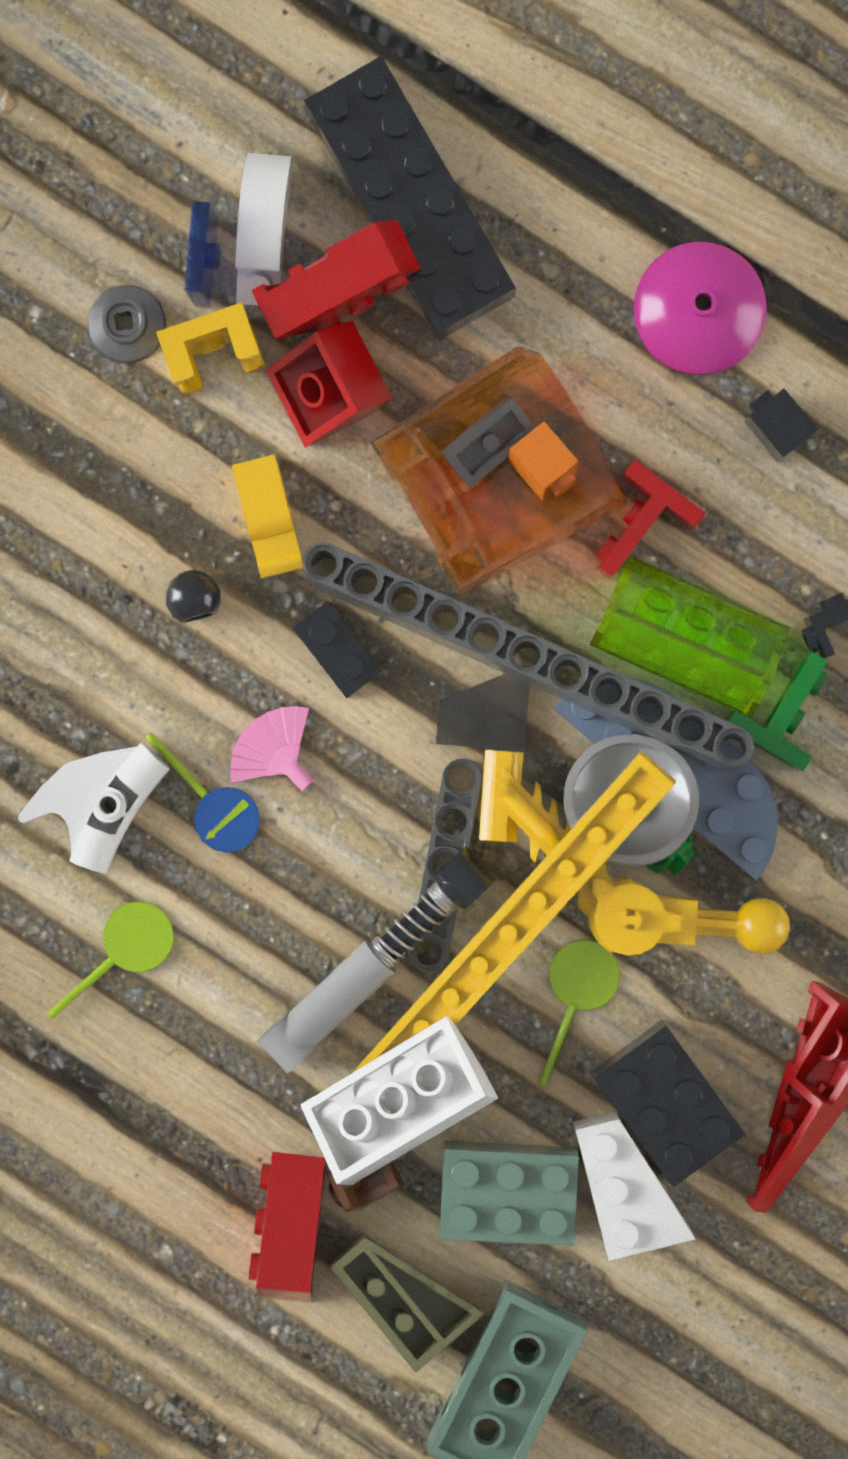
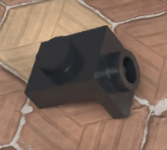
[801,592,848,659]

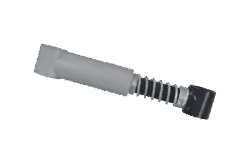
[257,846,496,1074]

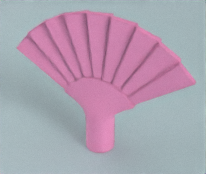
[230,706,315,792]

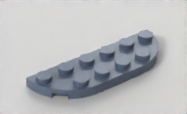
[553,679,778,881]

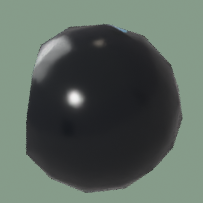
[166,570,221,623]

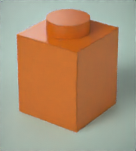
[508,421,579,501]

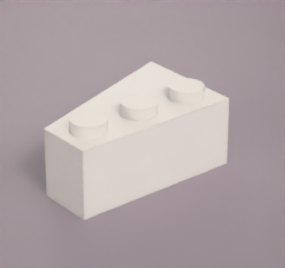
[573,1111,695,1261]

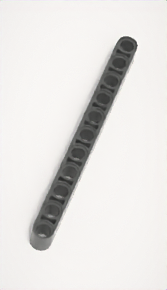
[303,543,754,772]

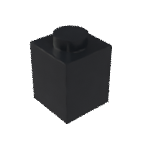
[744,388,818,462]

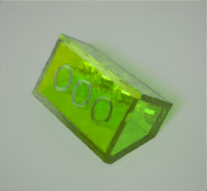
[589,555,790,718]

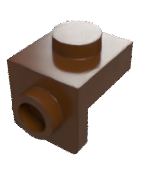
[326,1161,405,1212]

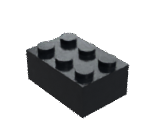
[591,1020,746,1188]

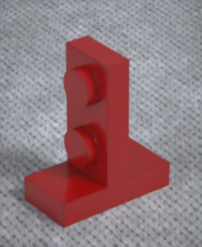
[595,459,705,580]

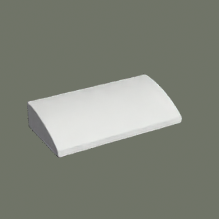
[300,1016,498,1185]

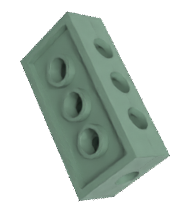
[427,1279,588,1459]

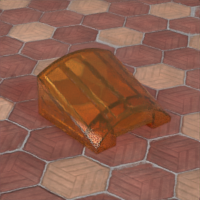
[371,346,628,596]

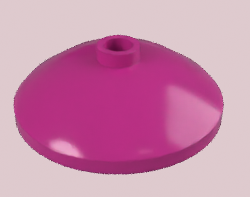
[633,242,766,375]

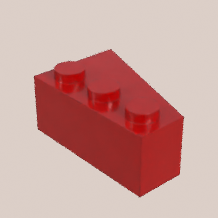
[251,220,421,339]
[249,1152,326,1303]

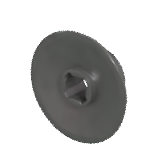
[87,285,166,364]

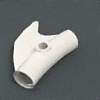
[18,742,170,874]

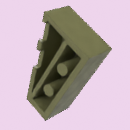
[326,1233,485,1373]

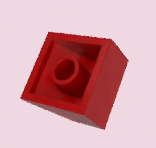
[265,320,393,448]

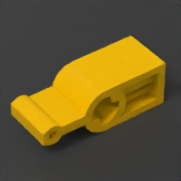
[231,454,304,579]

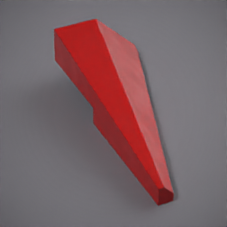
[746,981,848,1213]

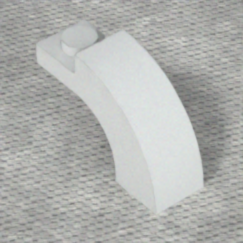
[235,153,292,305]

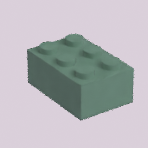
[440,1141,579,1246]

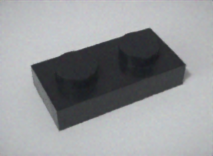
[292,602,382,698]

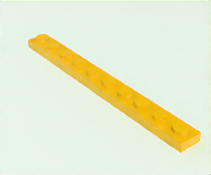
[351,751,676,1074]

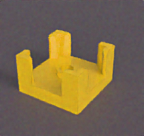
[156,302,266,396]

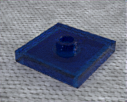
[184,201,221,308]

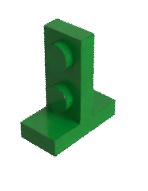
[726,652,828,772]

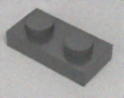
[440,394,536,489]

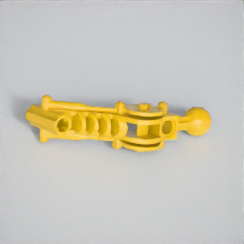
[479,750,790,956]

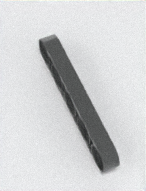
[409,759,482,972]

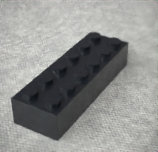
[304,55,516,341]

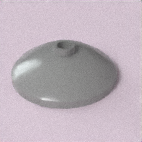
[563,734,699,866]

